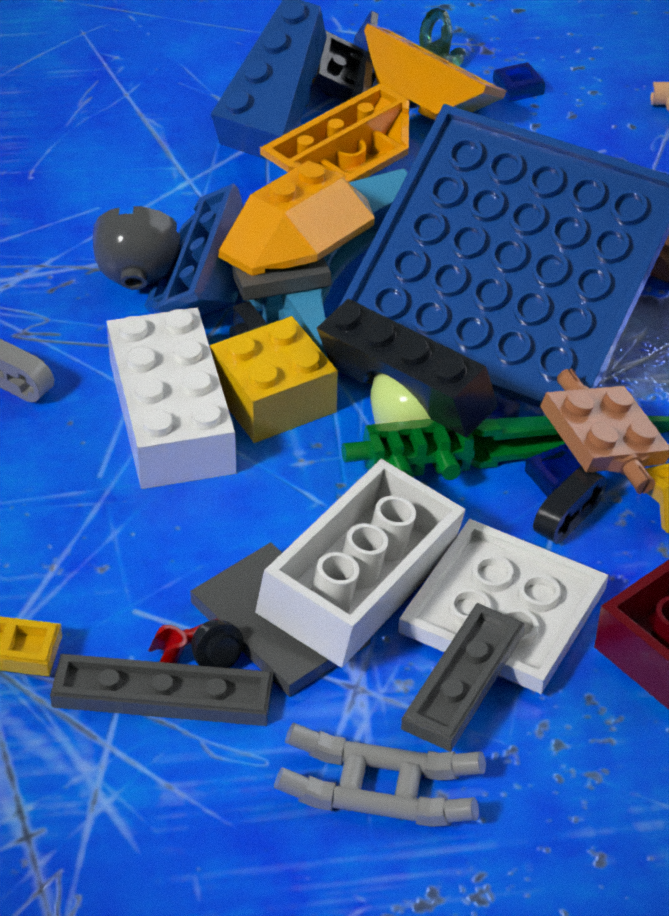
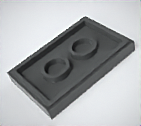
[190,542,371,697]

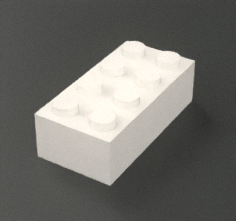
[106,307,237,489]
[255,459,466,668]

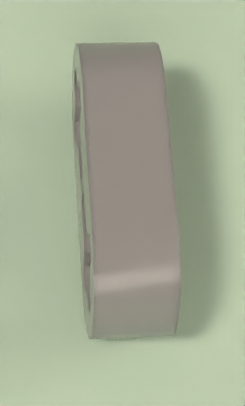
[0,339,54,402]

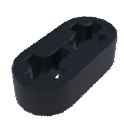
[533,466,607,544]

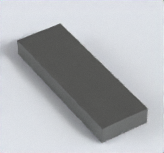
[401,603,525,752]

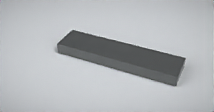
[50,654,273,726]

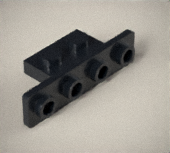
[312,10,379,101]

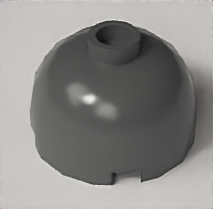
[93,206,181,290]

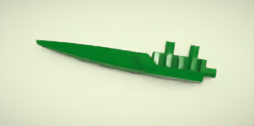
[341,416,669,480]

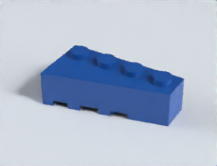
[211,0,327,161]

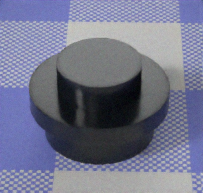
[191,620,244,668]

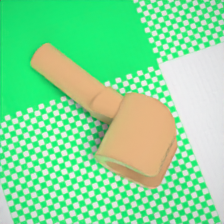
[650,82,669,111]

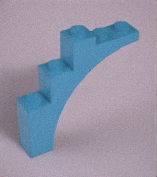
[247,168,407,360]

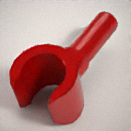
[148,619,218,664]

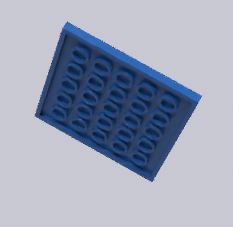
[339,104,669,408]

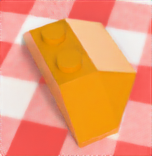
[364,23,506,120]
[260,83,409,182]
[218,160,375,276]

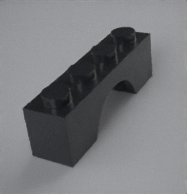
[317,299,498,438]

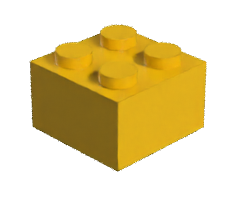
[209,316,338,443]

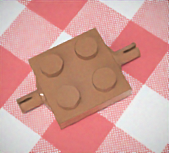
[540,368,669,494]

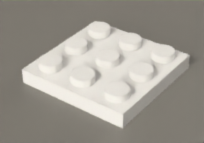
[398,519,608,694]

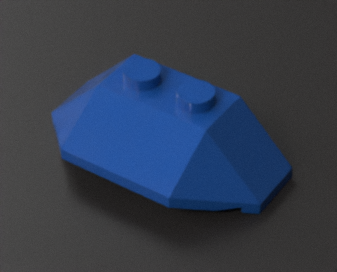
[144,183,243,316]

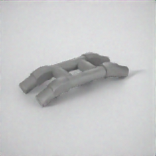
[274,722,486,827]

